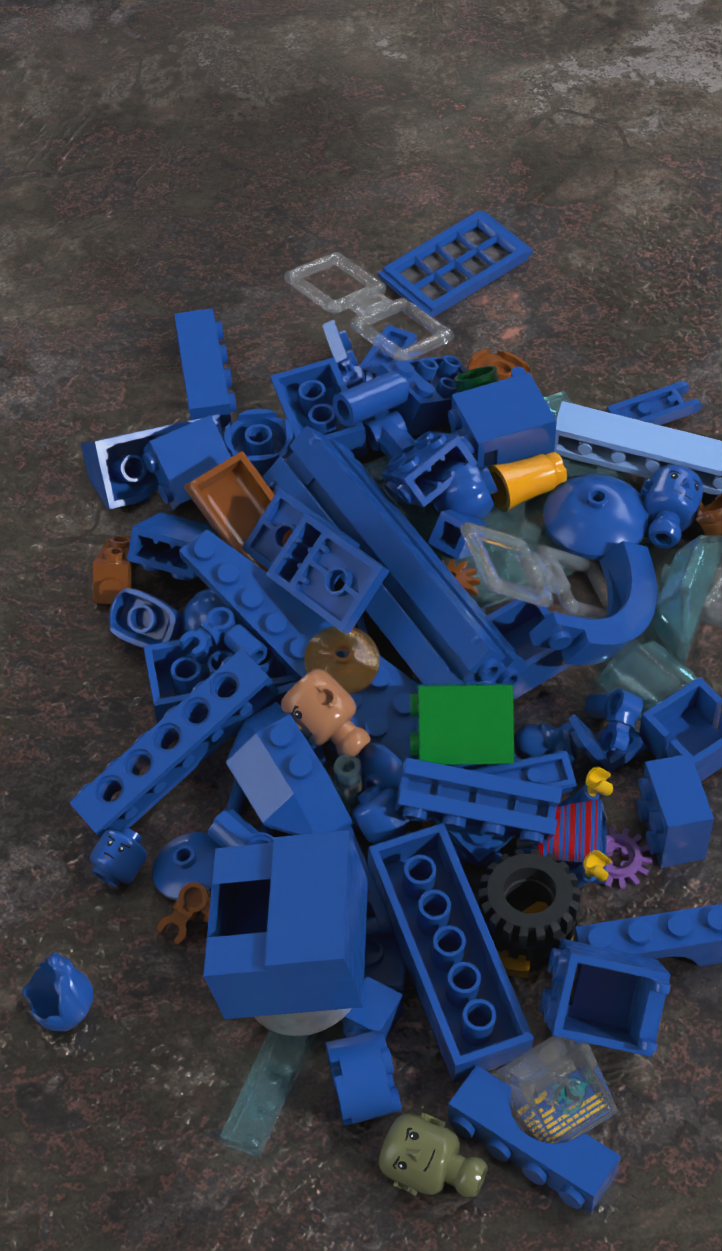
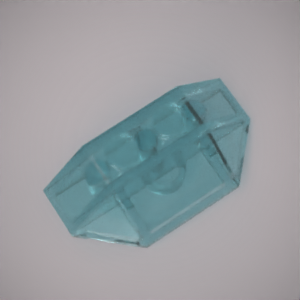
[653,535,722,667]

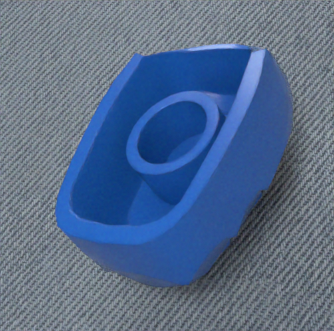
[109,588,182,648]

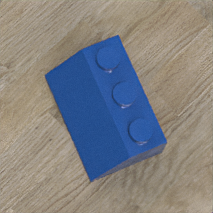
[270,357,368,459]

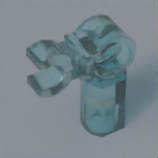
[329,753,366,814]

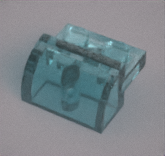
[598,640,698,720]

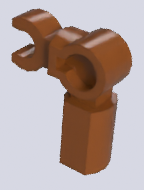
[157,882,211,945]

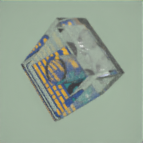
[496,1036,619,1144]

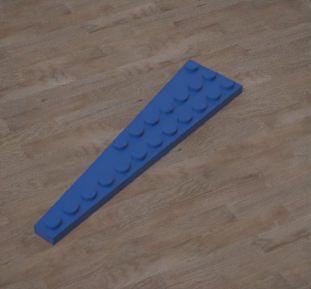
[179,529,563,867]

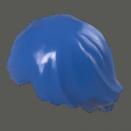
[22,952,94,1031]

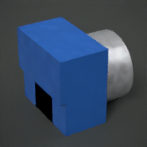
[203,830,368,1036]

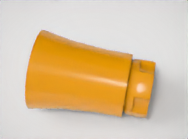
[488,452,567,512]

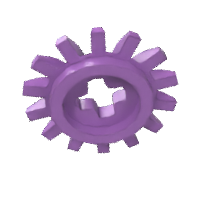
[605,827,652,889]

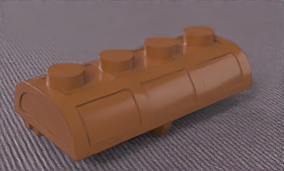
[184,451,293,573]

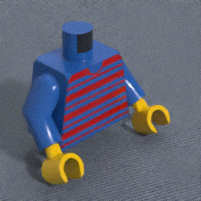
[517,767,613,888]

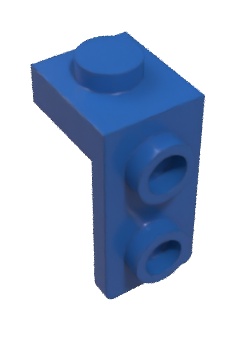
[568,714,648,773]

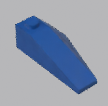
[81,414,225,509]

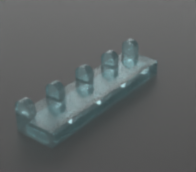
[220,1030,316,1158]

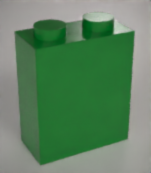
[410,683,514,765]

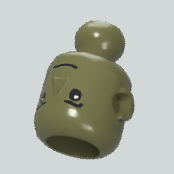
[378,1112,488,1198]

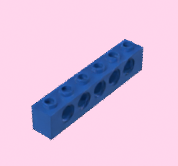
[69,648,280,838]

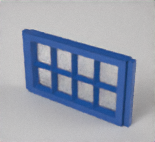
[378,210,533,319]

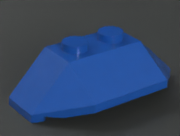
[226,702,353,835]

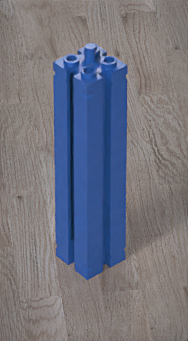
[262,425,529,687]

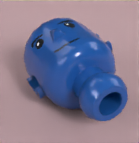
[640,465,703,548]

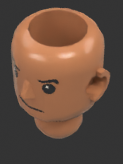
[281,669,371,761]

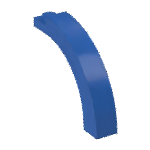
[529,541,657,665]

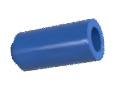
[333,371,409,426]

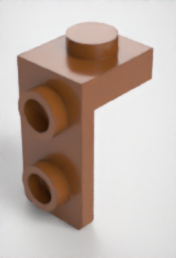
[93,536,133,604]

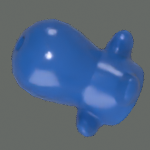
[514,722,577,766]

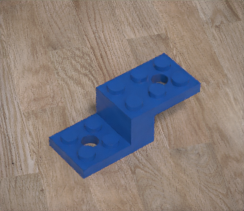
[242,488,390,635]

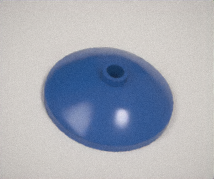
[543,474,649,560]

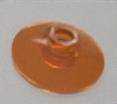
[304,626,380,695]

